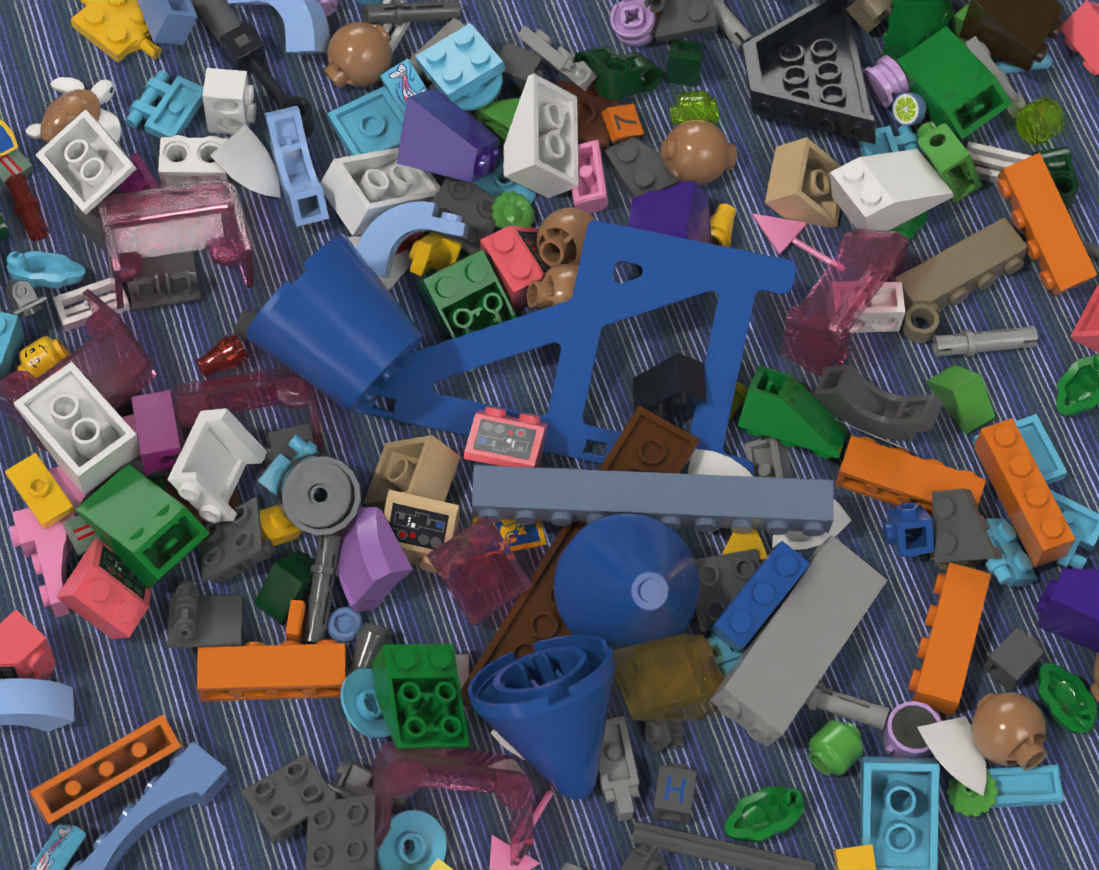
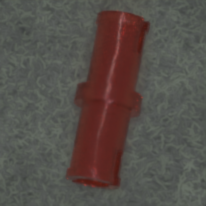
[5,173,50,241]

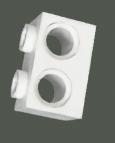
[202,68,256,134]
[158,135,229,190]
[828,282,905,334]

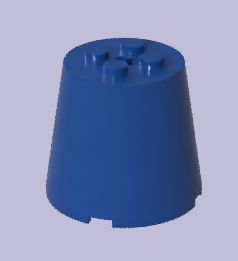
[246,234,424,412]

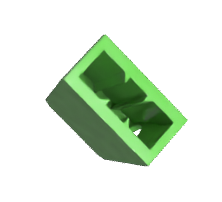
[917,122,982,204]

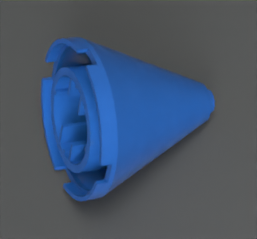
[553,513,699,659]
[468,635,616,800]

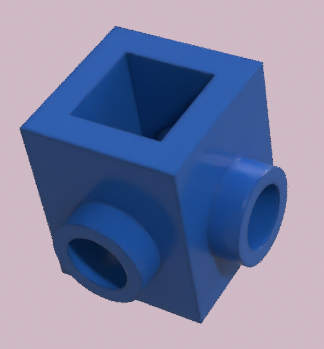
[883,503,935,557]

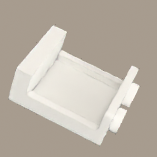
[167,408,267,523]

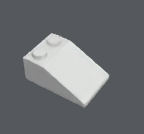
[503,73,579,198]
[36,109,137,214]
[320,147,440,236]
[830,149,953,242]
[14,362,140,495]

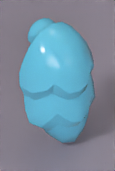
[7,251,86,289]

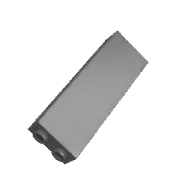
[710,535,887,747]

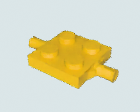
[71,0,162,63]

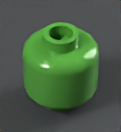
[808,721,863,775]

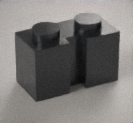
[633,353,706,421]

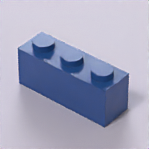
[708,541,811,652]

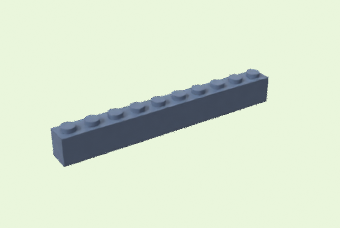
[472,465,834,536]

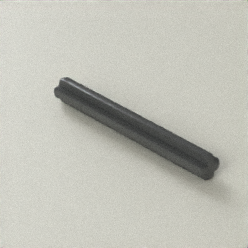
[632,821,816,870]

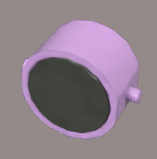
[883,701,941,758]

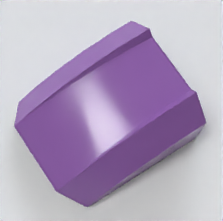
[335,507,413,613]

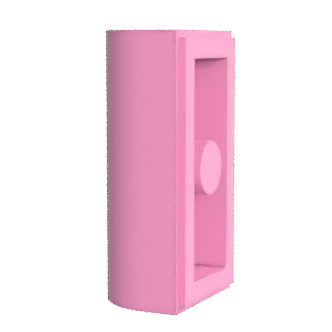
[572,140,609,213]

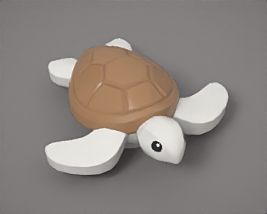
[26,77,121,143]

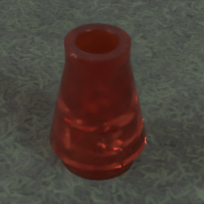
[195,334,250,378]

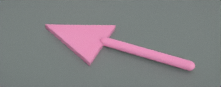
[752,213,847,274]
[489,790,553,870]

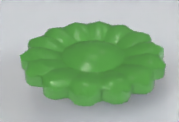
[491,191,535,229]
[947,771,998,817]

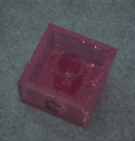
[426,515,533,626]

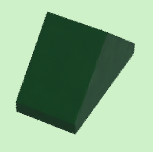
[665,39,705,87]
[254,550,315,625]

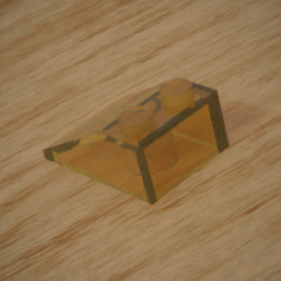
[613,634,725,720]

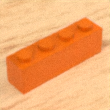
[996,153,1097,296]
[974,418,1075,568]
[835,435,986,516]
[908,562,991,716]
[197,640,347,702]
[28,715,181,824]

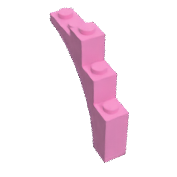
[9,414,138,618]

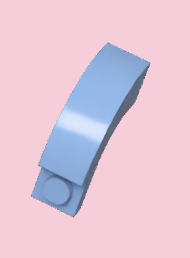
[228,0,330,55]
[264,106,329,227]
[356,201,470,278]
[0,678,74,732]

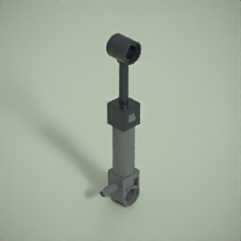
[191,0,314,139]

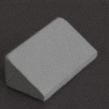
[744,436,792,478]

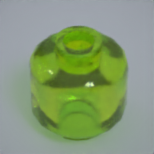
[670,90,719,125]
[1016,97,1065,145]

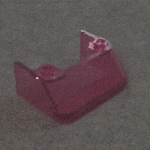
[99,179,254,309]
[781,228,911,378]
[0,289,156,452]
[171,366,323,454]
[373,742,533,866]

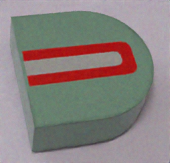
[0,150,34,190]
[62,515,103,556]

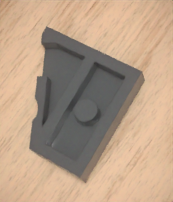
[655,0,718,43]

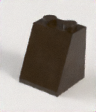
[959,0,1064,72]

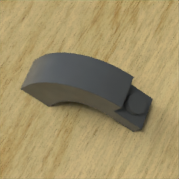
[813,365,944,441]

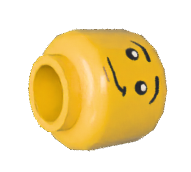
[17,336,72,385]

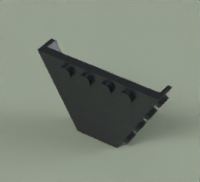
[743,0,876,145]

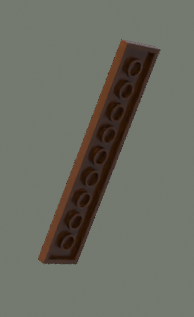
[461,406,700,713]

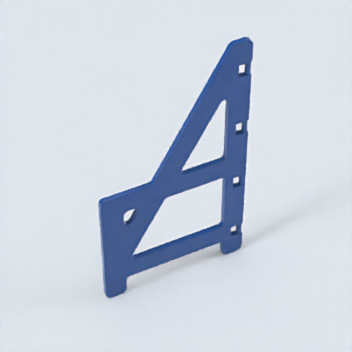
[335,220,796,475]

